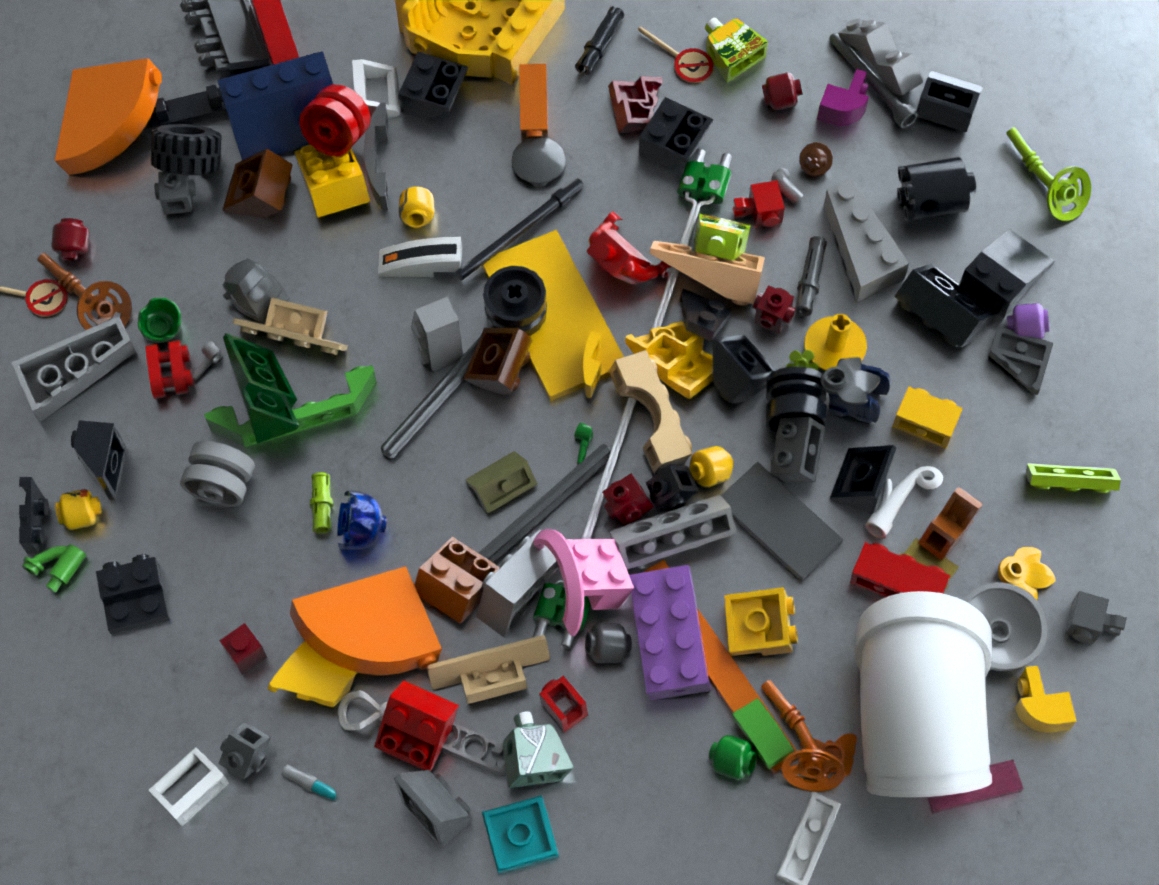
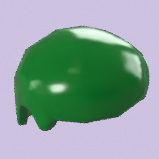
[137,298,181,343]

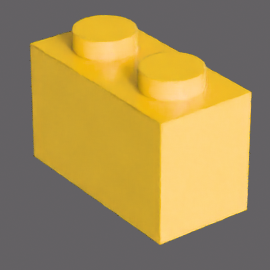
[892,387,963,449]

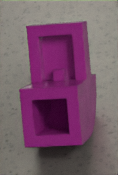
[817,69,869,126]

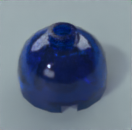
[337,490,387,550]

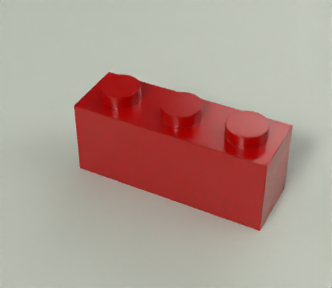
[850,542,950,598]

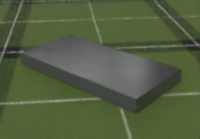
[721,462,843,582]

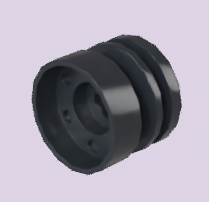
[766,367,827,434]

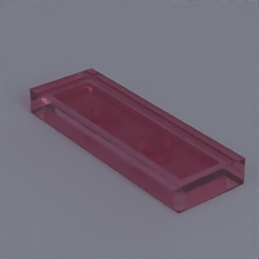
[927,759,1024,814]

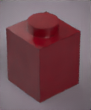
[219,623,267,675]

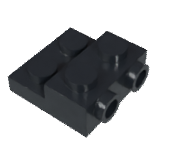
[96,554,170,634]

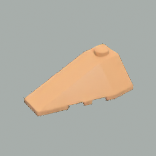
[650,241,765,306]

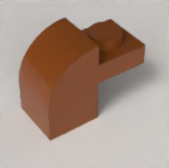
[918,487,983,560]

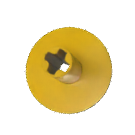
[804,314,867,371]

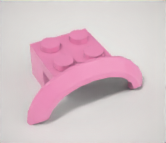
[533,529,634,636]

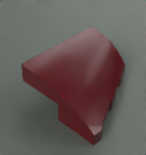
[608,76,663,133]

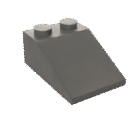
[394,770,471,848]

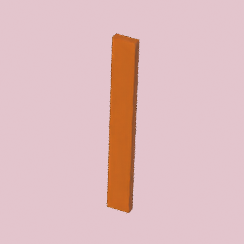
[642,560,800,775]

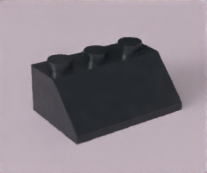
[894,263,997,348]

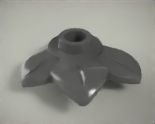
[821,357,880,405]

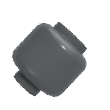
[585,623,632,663]

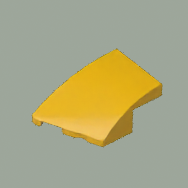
[625,321,713,399]
[267,641,358,707]

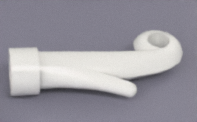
[865,466,943,539]

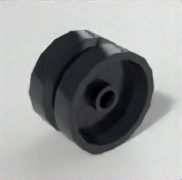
[483,265,547,336]

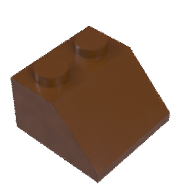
[222,149,293,218]

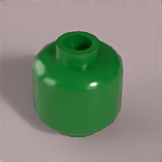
[709,735,758,780]

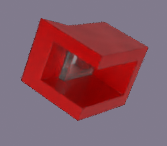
[539,675,588,733]

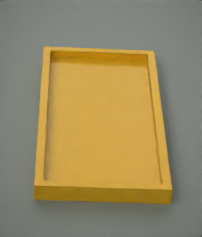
[482,229,624,402]

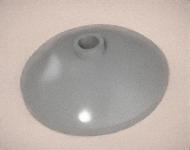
[963,582,1048,671]

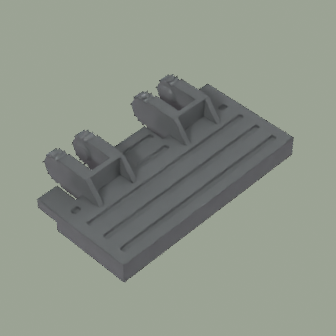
[180,0,269,71]

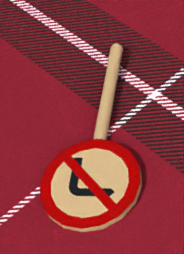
[638,27,713,84]
[0,279,68,317]

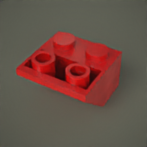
[374,680,459,771]

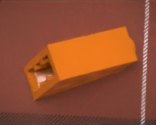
[519,64,548,138]

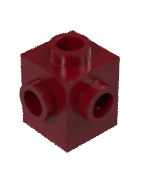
[753,285,796,334]
[602,473,654,526]

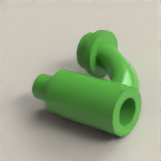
[22,544,87,593]

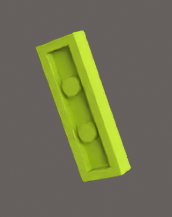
[1026,464,1121,493]

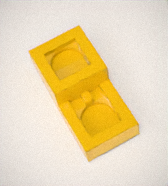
[583,330,601,398]

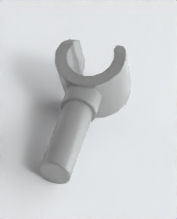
[192,341,222,380]

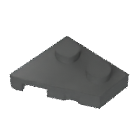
[989,326,1053,395]

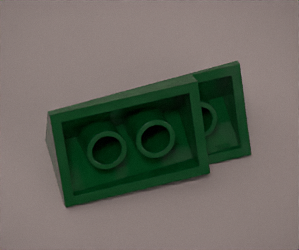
[223,333,300,444]

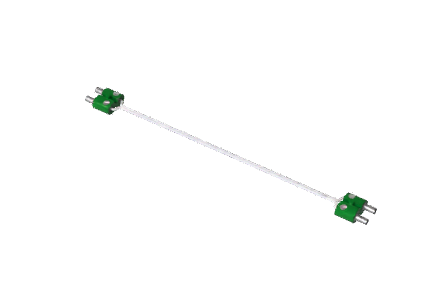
[532,149,732,649]

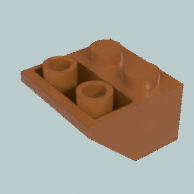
[414,536,500,624]

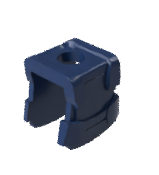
[828,359,891,424]

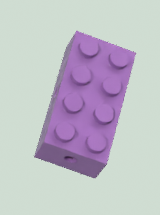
[629,565,711,701]

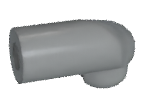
[771,168,804,204]

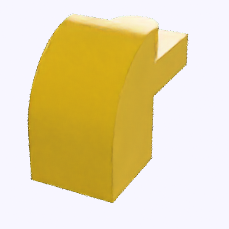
[1015,666,1077,733]

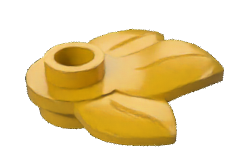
[997,547,1055,600]

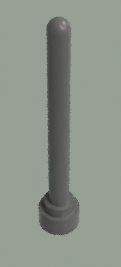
[829,33,918,128]

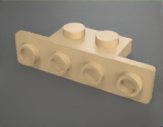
[233,298,348,355]
[427,635,550,704]

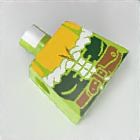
[705,18,768,83]
[694,213,751,260]

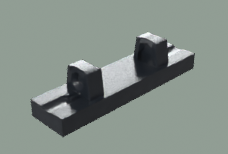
[140,84,228,136]

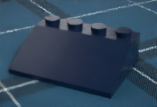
[217,51,333,160]

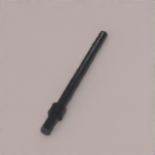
[455,178,584,281]

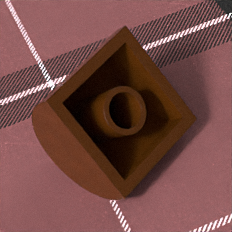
[463,328,532,395]

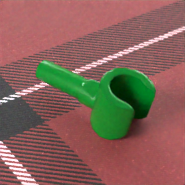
[574,422,593,465]

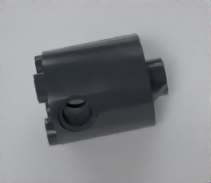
[897,157,976,221]

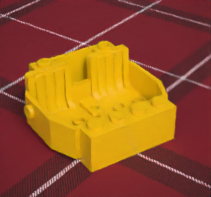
[395,0,565,85]

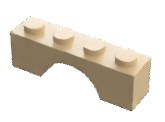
[609,350,692,473]

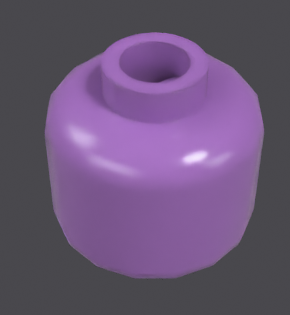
[1007,303,1050,339]

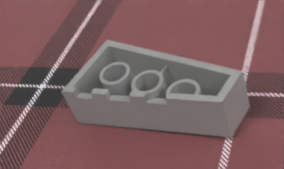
[824,178,909,303]
[11,316,136,423]

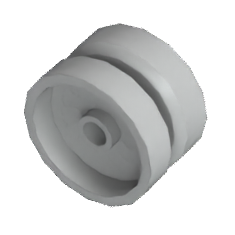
[180,441,255,507]

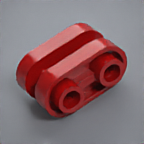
[145,340,194,399]

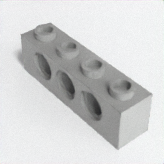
[609,495,737,570]

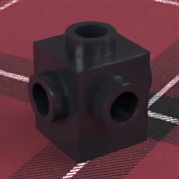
[646,465,699,511]

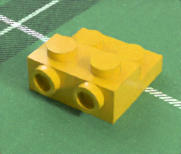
[724,587,798,656]

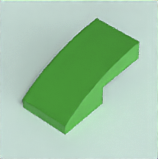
[732,698,794,769]

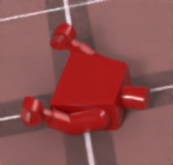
[586,211,672,285]

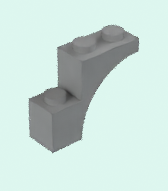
[838,18,923,95]

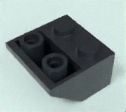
[398,52,468,120]
[916,71,983,132]
[639,97,713,166]

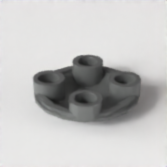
[511,137,566,187]

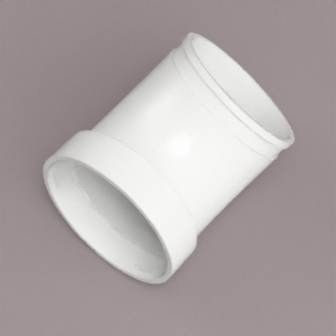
[855,591,992,797]

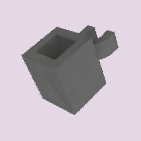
[1065,591,1127,642]

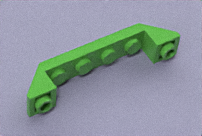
[204,365,377,447]

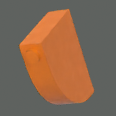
[54,58,162,175]
[290,566,442,675]

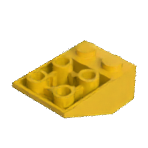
[294,145,370,218]

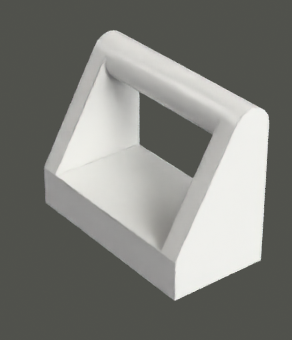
[352,59,400,118]
[148,747,229,826]

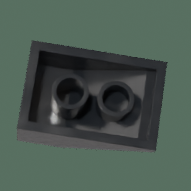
[959,229,1055,319]

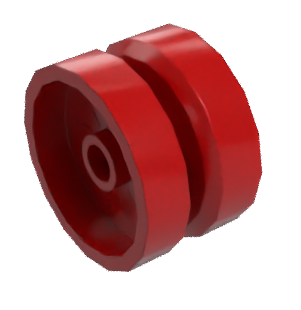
[299,84,371,157]

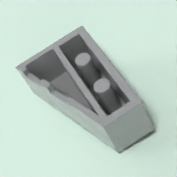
[411,297,463,372]
[476,529,560,637]

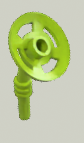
[1006,127,1092,221]

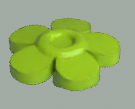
[786,350,819,371]

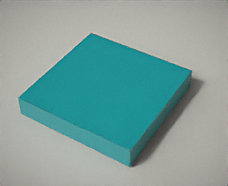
[482,795,559,875]

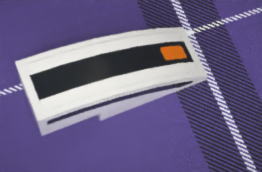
[378,237,462,277]

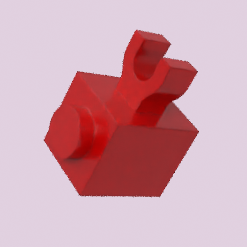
[732,180,785,227]

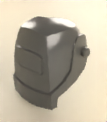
[222,258,289,324]

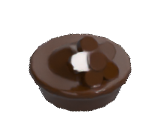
[799,142,833,176]

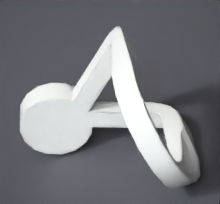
[338,690,387,731]

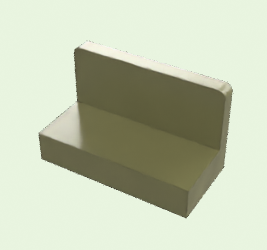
[465,451,538,513]

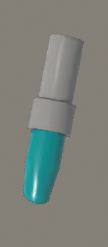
[281,764,336,800]

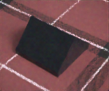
[830,445,896,514]

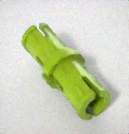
[309,472,333,534]

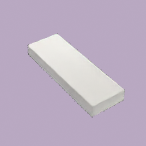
[775,791,841,885]

